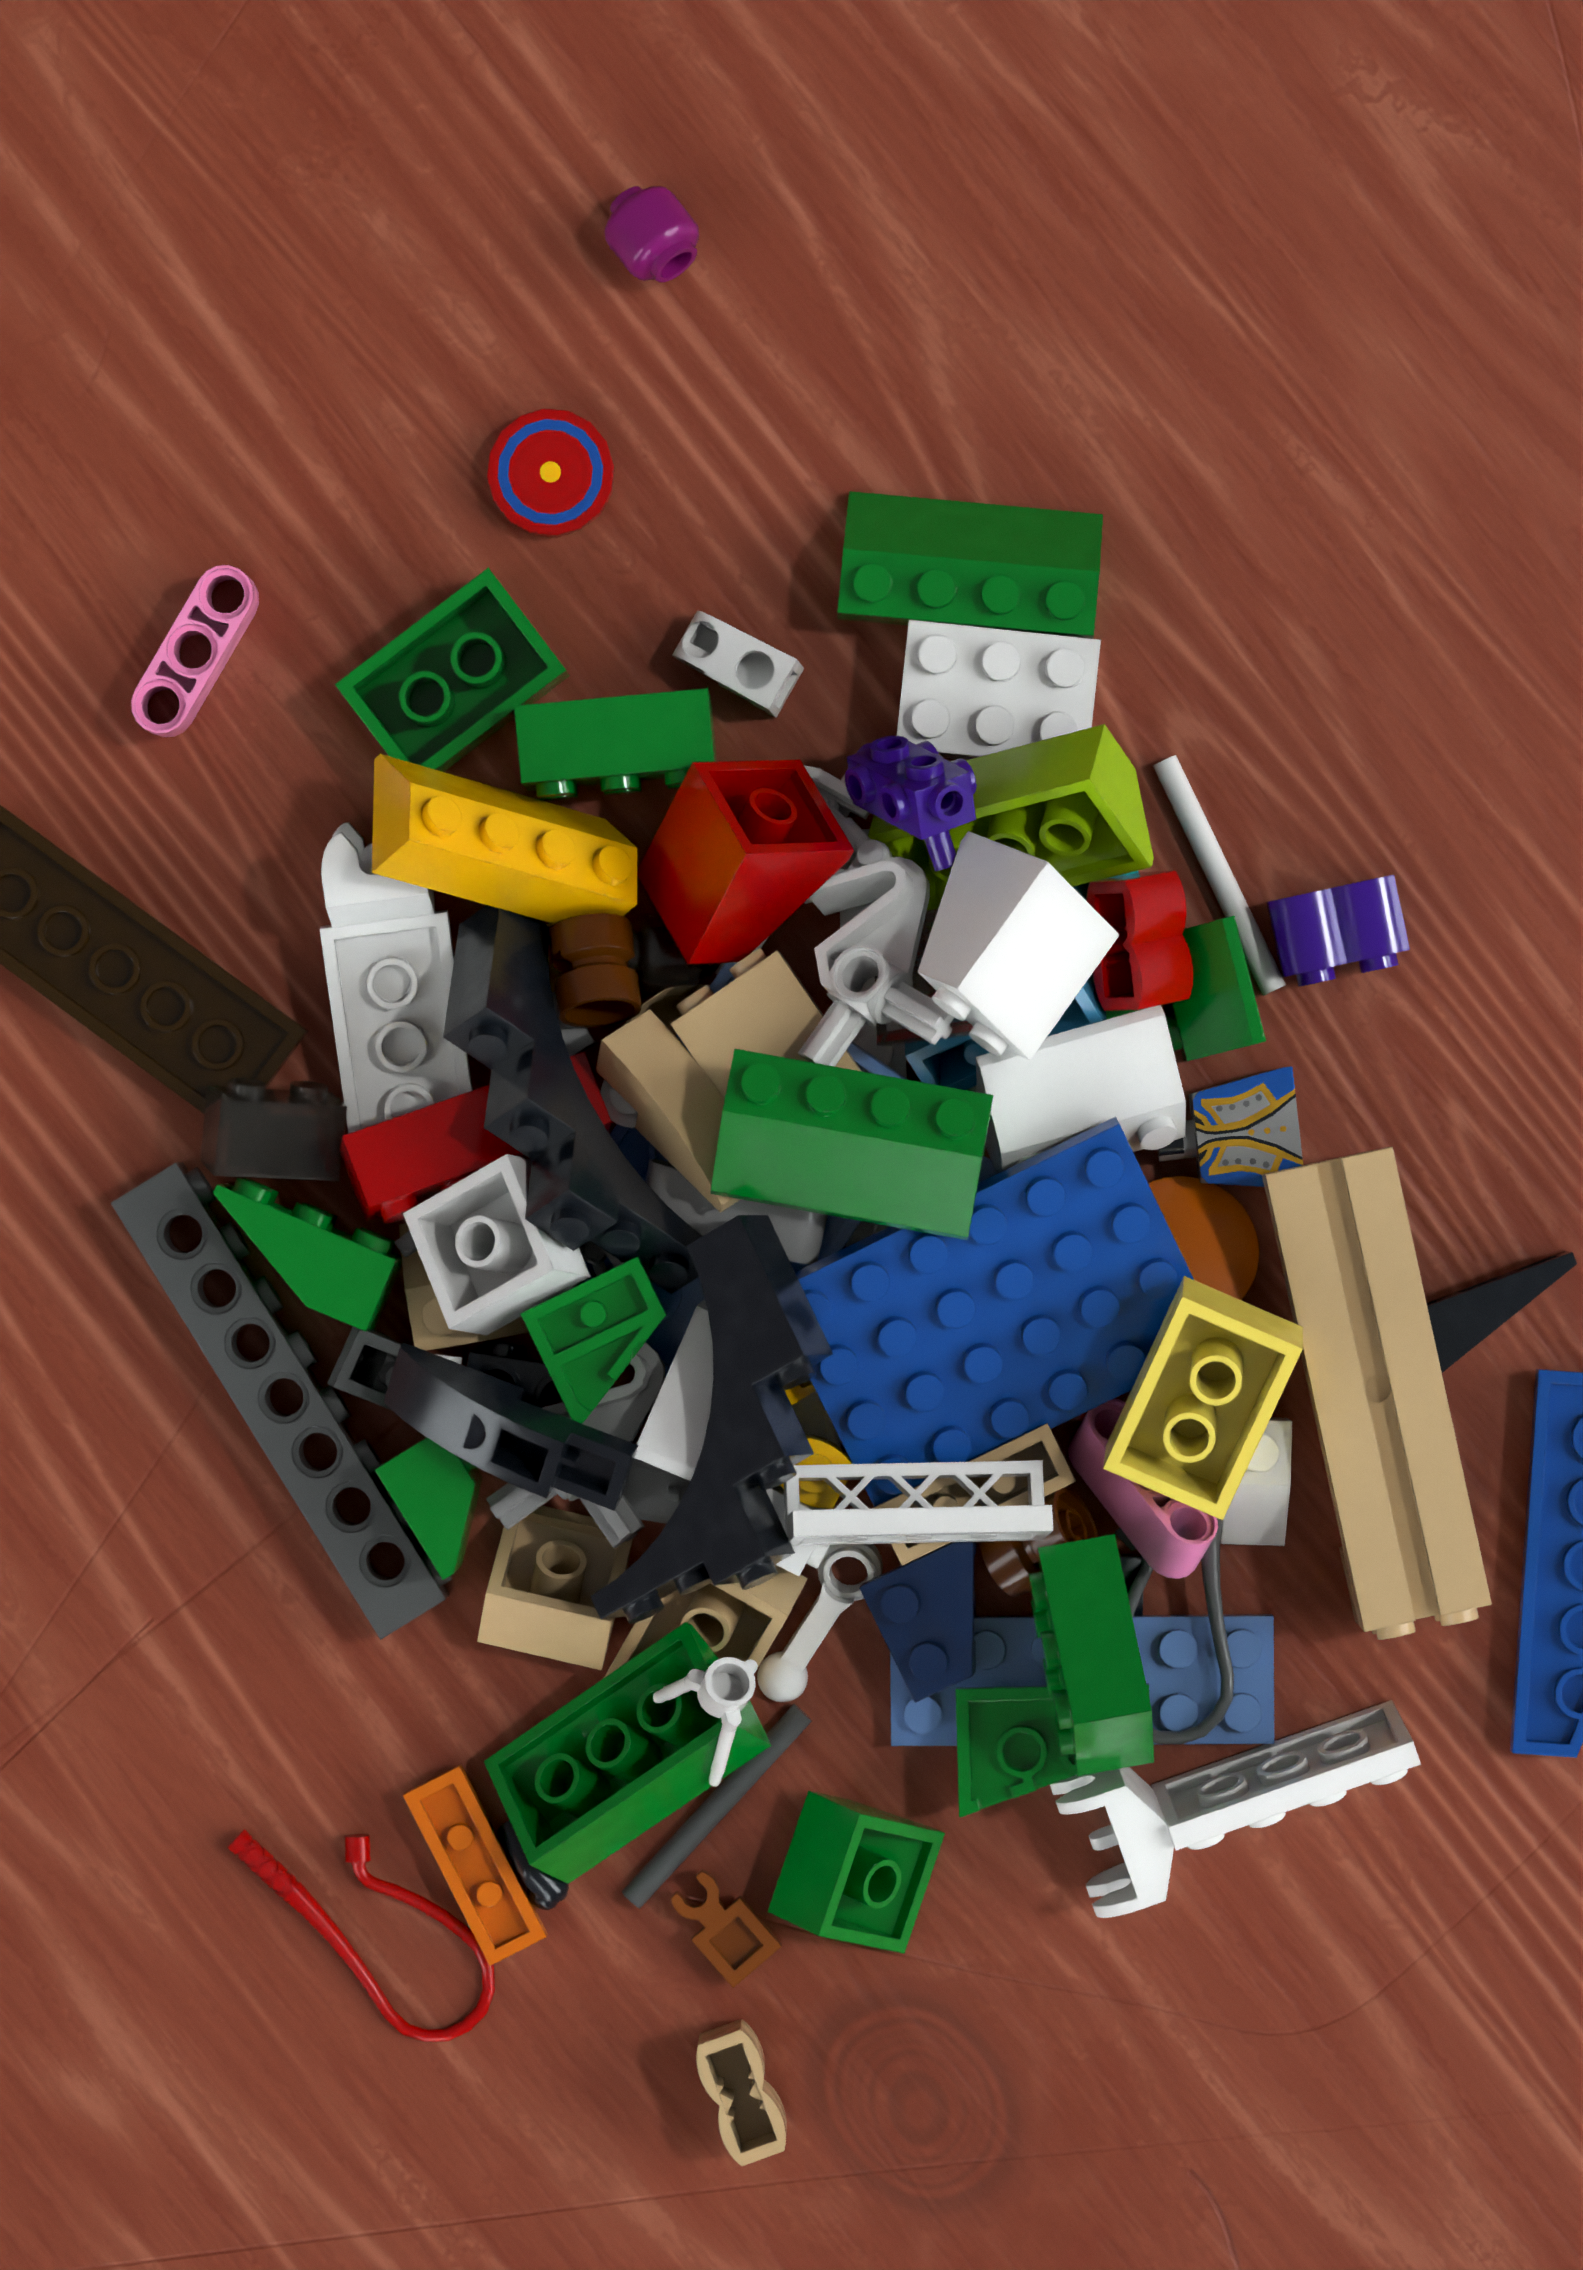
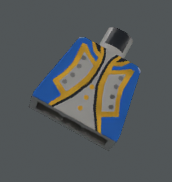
[1157,1066,1303,1187]

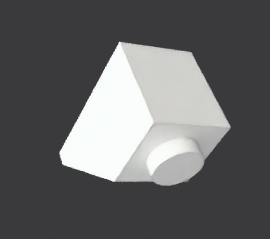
[1220,1417,1292,1546]

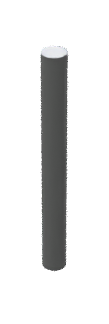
[622,1704,812,1909]

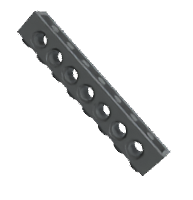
[111,1162,452,1640]

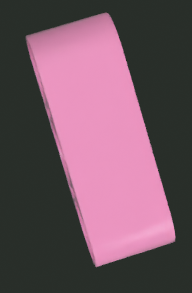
[131,565,259,737]
[1068,1398,1218,1579]

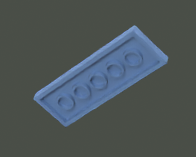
[890,1614,1274,1746]

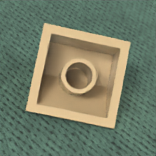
[477,1506,633,1670]

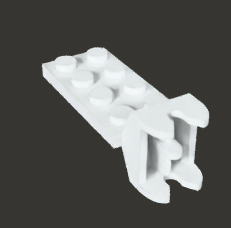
[320,822,473,1134]
[1050,1700,1421,1918]

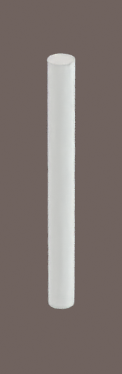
[1153,755,1286,996]

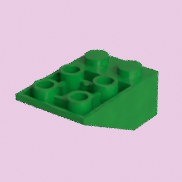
[213,1177,402,1332]

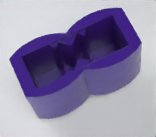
[1266,874,1410,987]

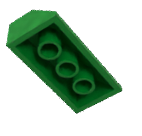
[837,491,1103,639]
[711,1049,993,1240]
[484,1622,772,1884]

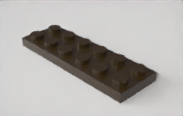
[0,805,308,1134]

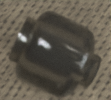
[626,913,714,998]

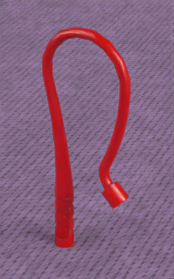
[227,1829,495,2042]

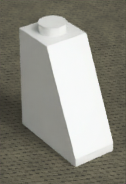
[635,1300,713,1481]

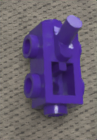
[845,736,977,871]

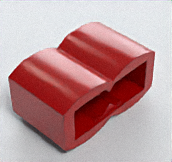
[1086,871,1193,1011]

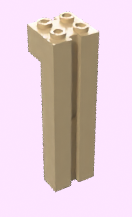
[1262,1147,1492,1640]

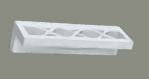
[784,1460,1053,1546]

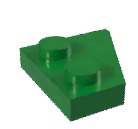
[520,1256,667,1423]

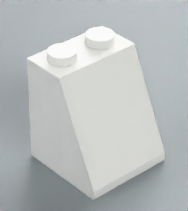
[918,831,1119,1060]

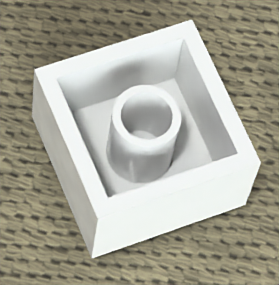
[403,1154,591,1335]

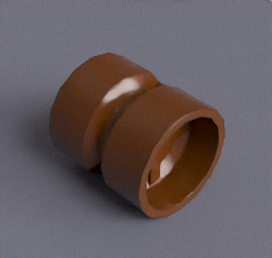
[549,913,642,1028]
[979,1487,1099,1597]

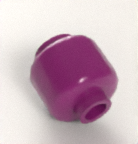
[604,186,699,283]

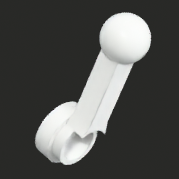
[757,1544,883,1702]

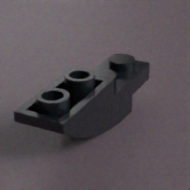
[383,1342,638,1511]

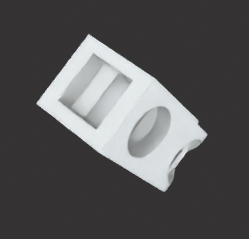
[672,610,804,718]

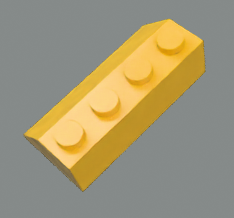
[372,754,637,924]

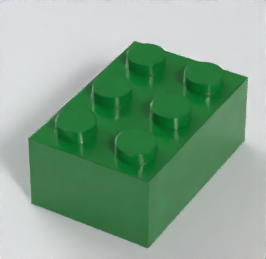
[335,567,570,772]
[514,688,717,801]
[1029,1534,1154,1776]

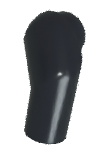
[497,1820,569,1910]

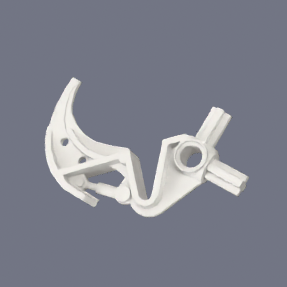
[798,765,954,1067]

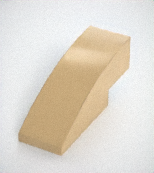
[596,1009,741,1213]

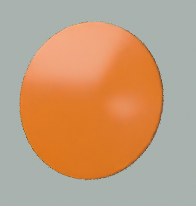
[1148,1176,1259,1300]

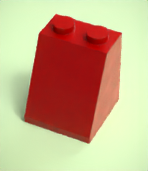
[637,759,854,964]

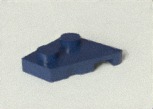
[859,1542,977,1703]

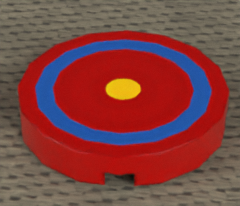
[487,408,615,538]

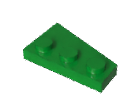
[956,1683,1150,1818]

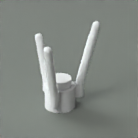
[653,1657,758,1787]

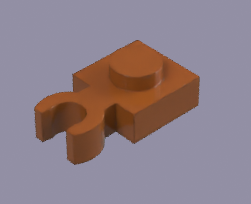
[671,1869,782,1988]

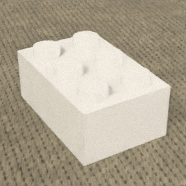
[897,620,1101,760]

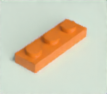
[403,1764,548,1966]

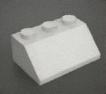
[976,1005,1186,1174]

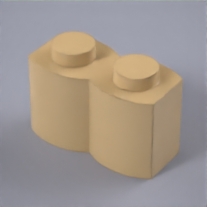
[696,2019,787,2166]

